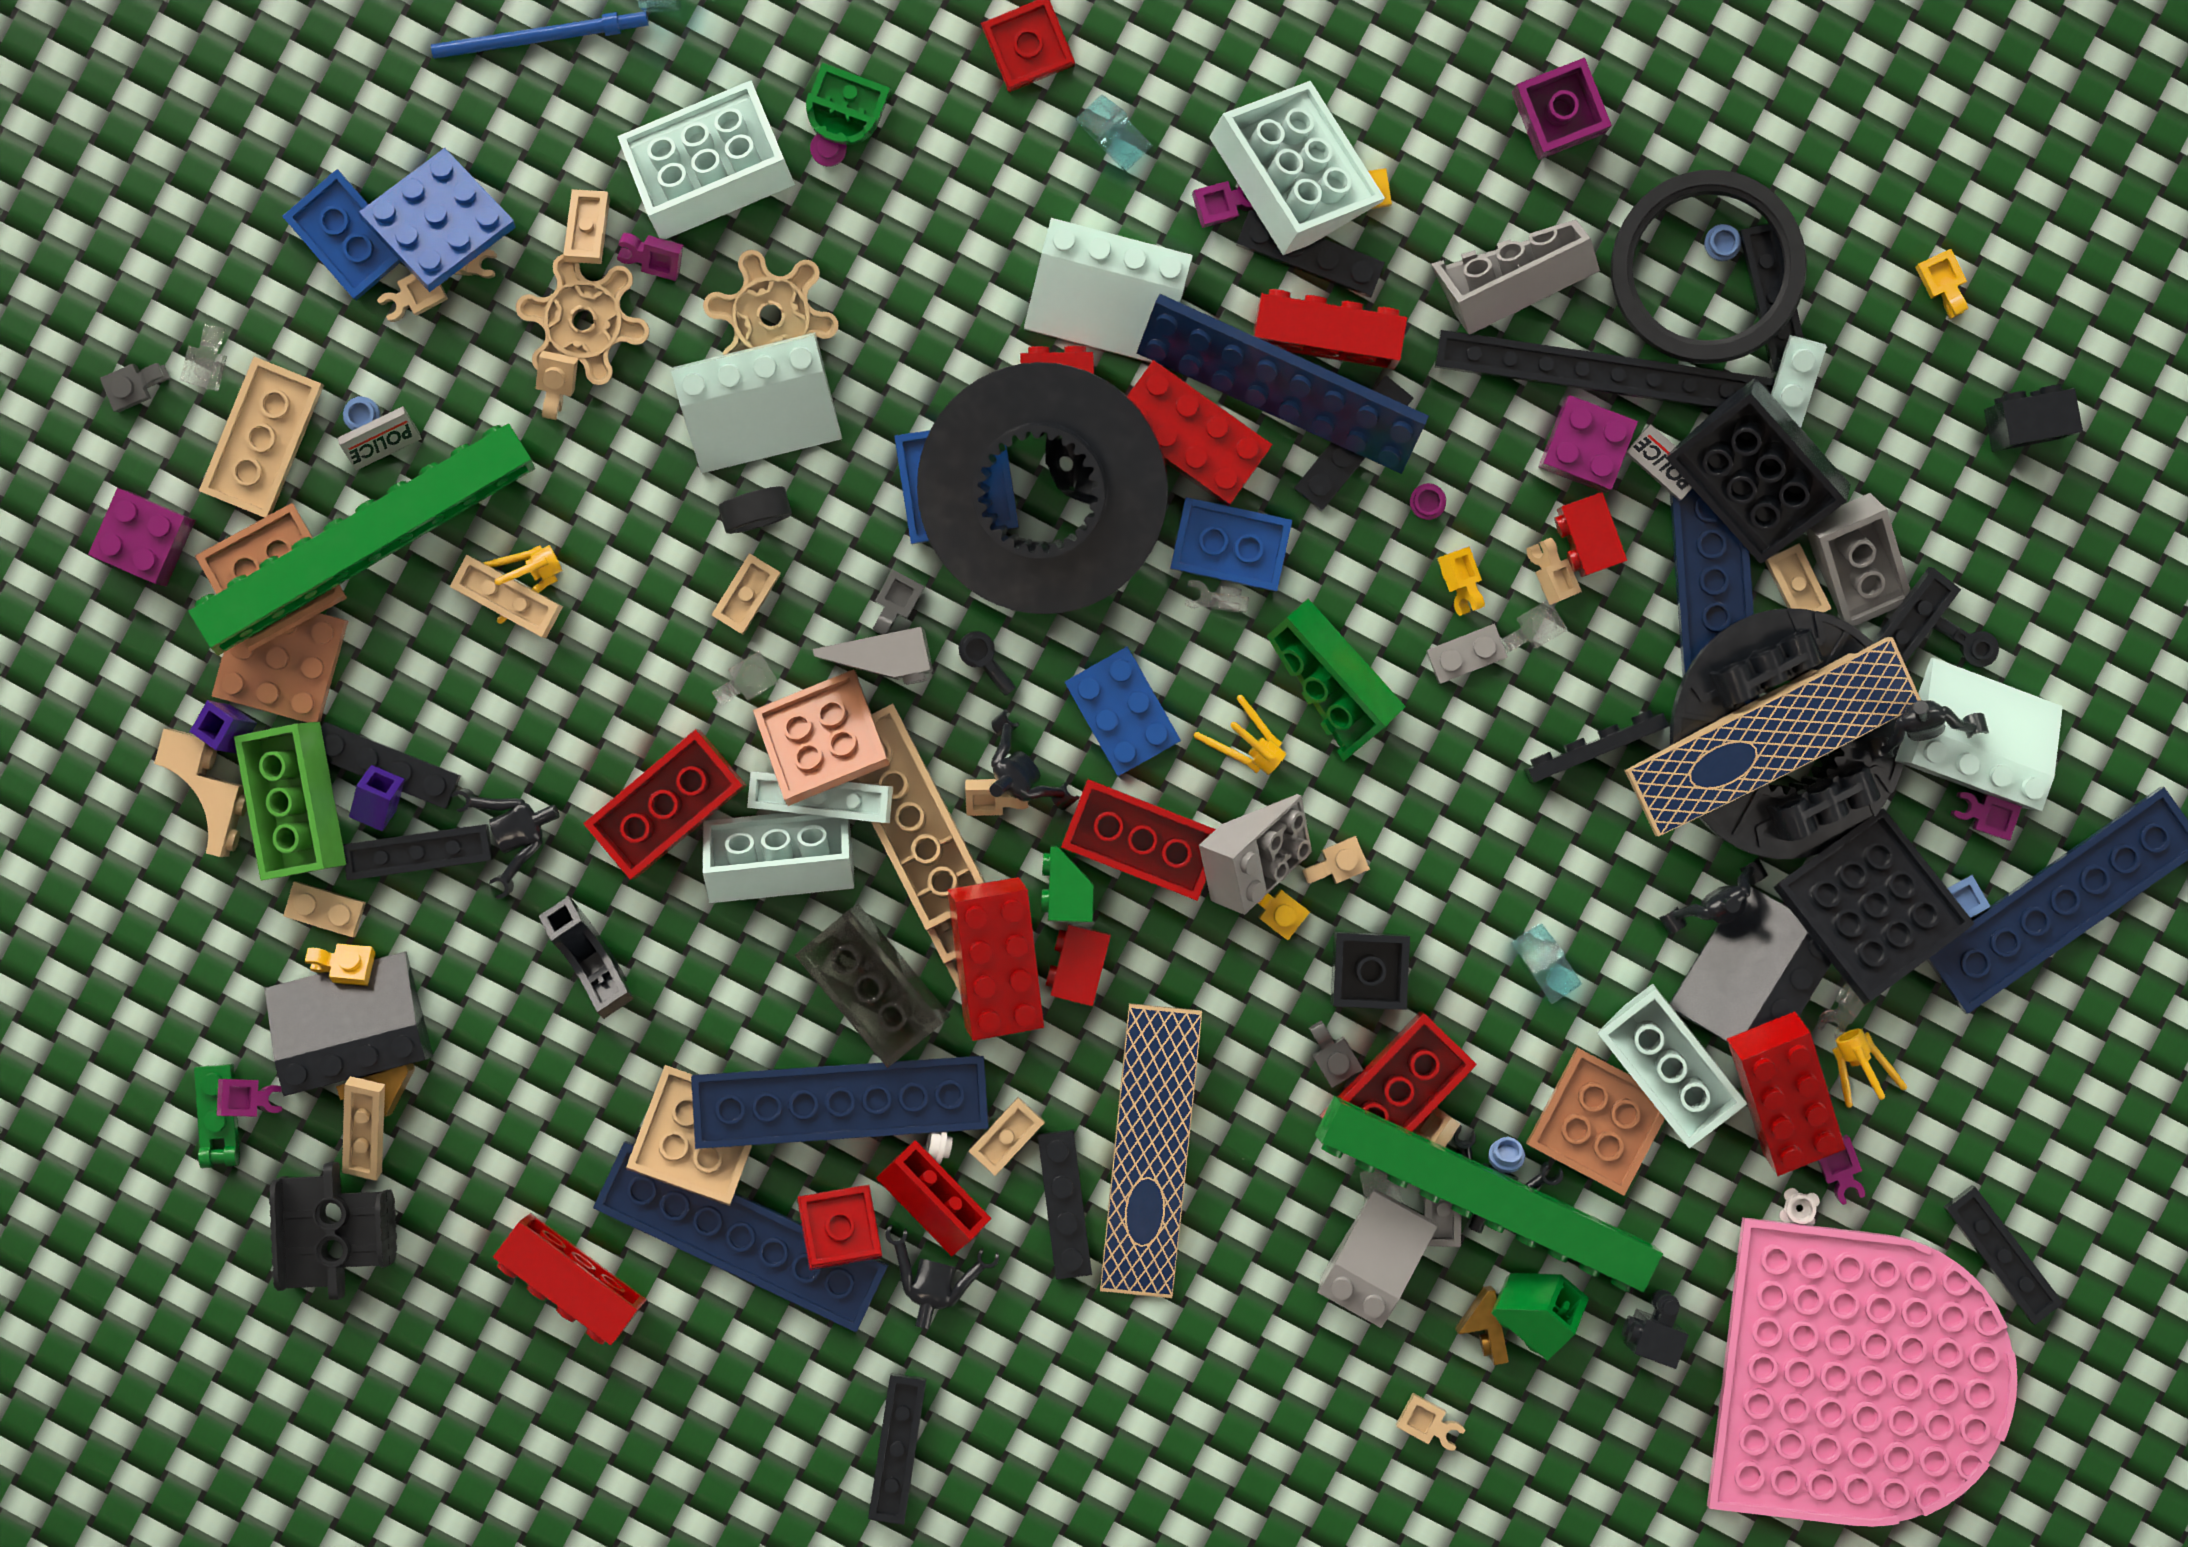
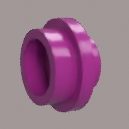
[810,134,847,167]
[1410,483,1446,520]

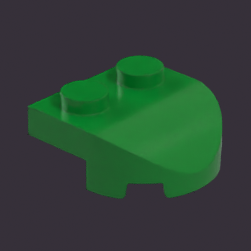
[806,62,891,144]

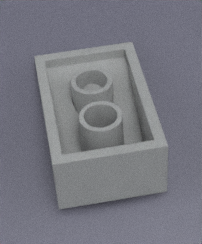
[1806,493,1911,627]
[813,627,934,685]
[1317,1189,1438,1328]

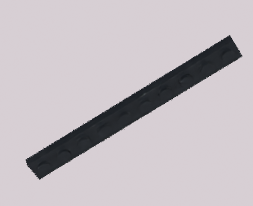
[1434,330,1775,409]

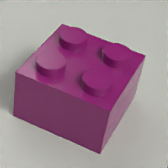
[1512,57,1612,160]
[1538,395,1638,493]
[88,488,195,587]

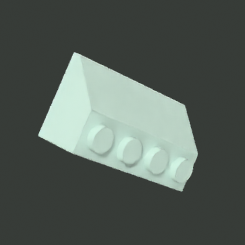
[703,812,854,903]
[1597,984,1747,1148]

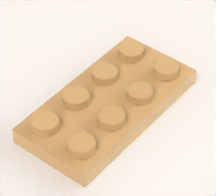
[199,356,324,518]

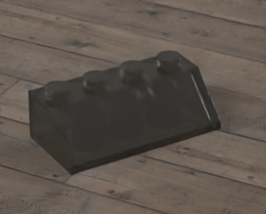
[795,904,950,1068]

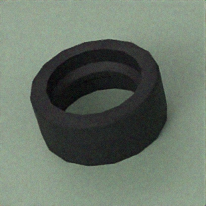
[718,486,792,534]

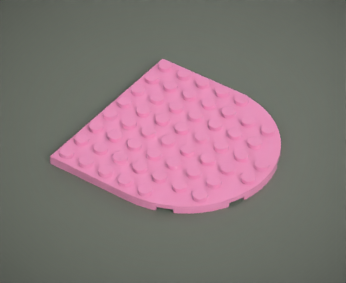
[1707,1217,2017,1527]

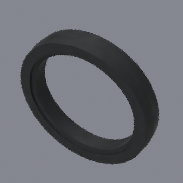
[1611,170,1807,364]

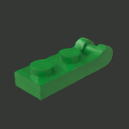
[194,1064,240,1169]

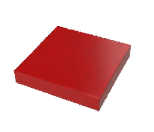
[981,0,1075,93]
[797,1185,882,1270]

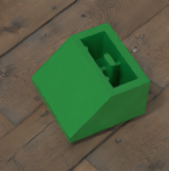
[1041,846,1094,922]
[1491,1273,1589,1361]

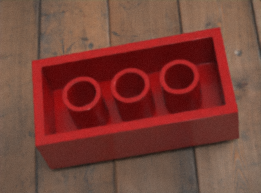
[1253,289,1407,369]
[1127,360,1273,506]
[583,729,747,880]
[1061,779,1216,901]
[947,877,1044,1041]
[1320,1011,1477,1170]
[1727,1012,1846,1176]
[493,1213,647,1345]

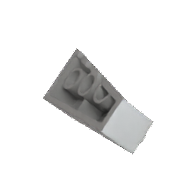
[1431,219,1600,335]

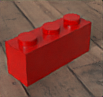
[876,1140,992,1257]

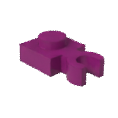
[1192,181,1254,228]
[617,233,683,281]
[1950,792,2022,841]
[217,1079,282,1117]
[1818,1135,1865,1205]

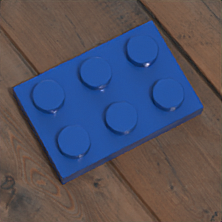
[282,169,401,301]
[1170,497,1292,592]
[1064,646,1181,776]

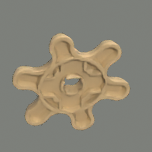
[703,250,838,355]
[516,254,650,385]

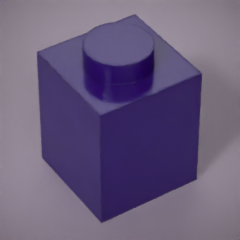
[189,700,257,754]
[349,765,405,831]

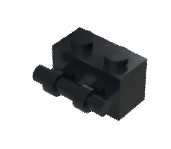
[1622,1289,1689,1369]

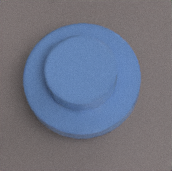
[1704,224,1741,261]
[343,396,380,431]
[1488,1137,1525,1173]

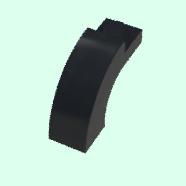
[539,896,634,1019]

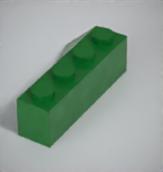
[1267,598,1406,762]

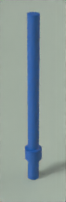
[431,11,649,59]

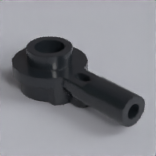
[1932,616,1999,667]
[958,631,1016,696]

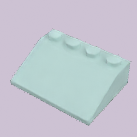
[618,80,795,240]
[1209,81,1385,255]
[1024,218,1193,366]
[671,332,842,474]
[1895,658,2063,811]

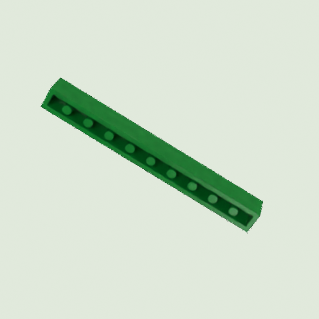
[188,423,535,656]
[1315,1095,1663,1292]

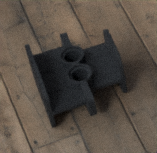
[269,1162,397,1300]

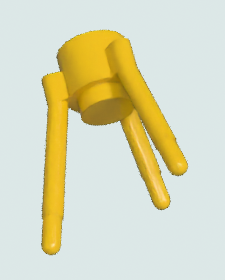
[483,545,563,624]
[1194,695,1287,775]
[1832,1028,1907,1108]

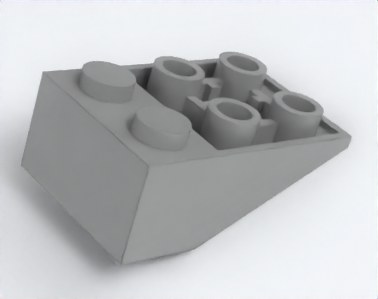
[1199,794,1312,915]

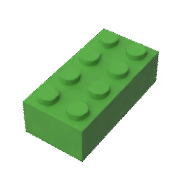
[234,722,346,881]

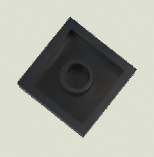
[1984,384,2083,452]
[1330,931,1410,1010]

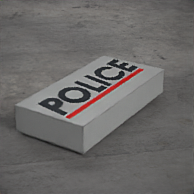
[338,406,421,470]
[1626,424,1692,501]

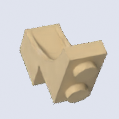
[154,729,247,857]

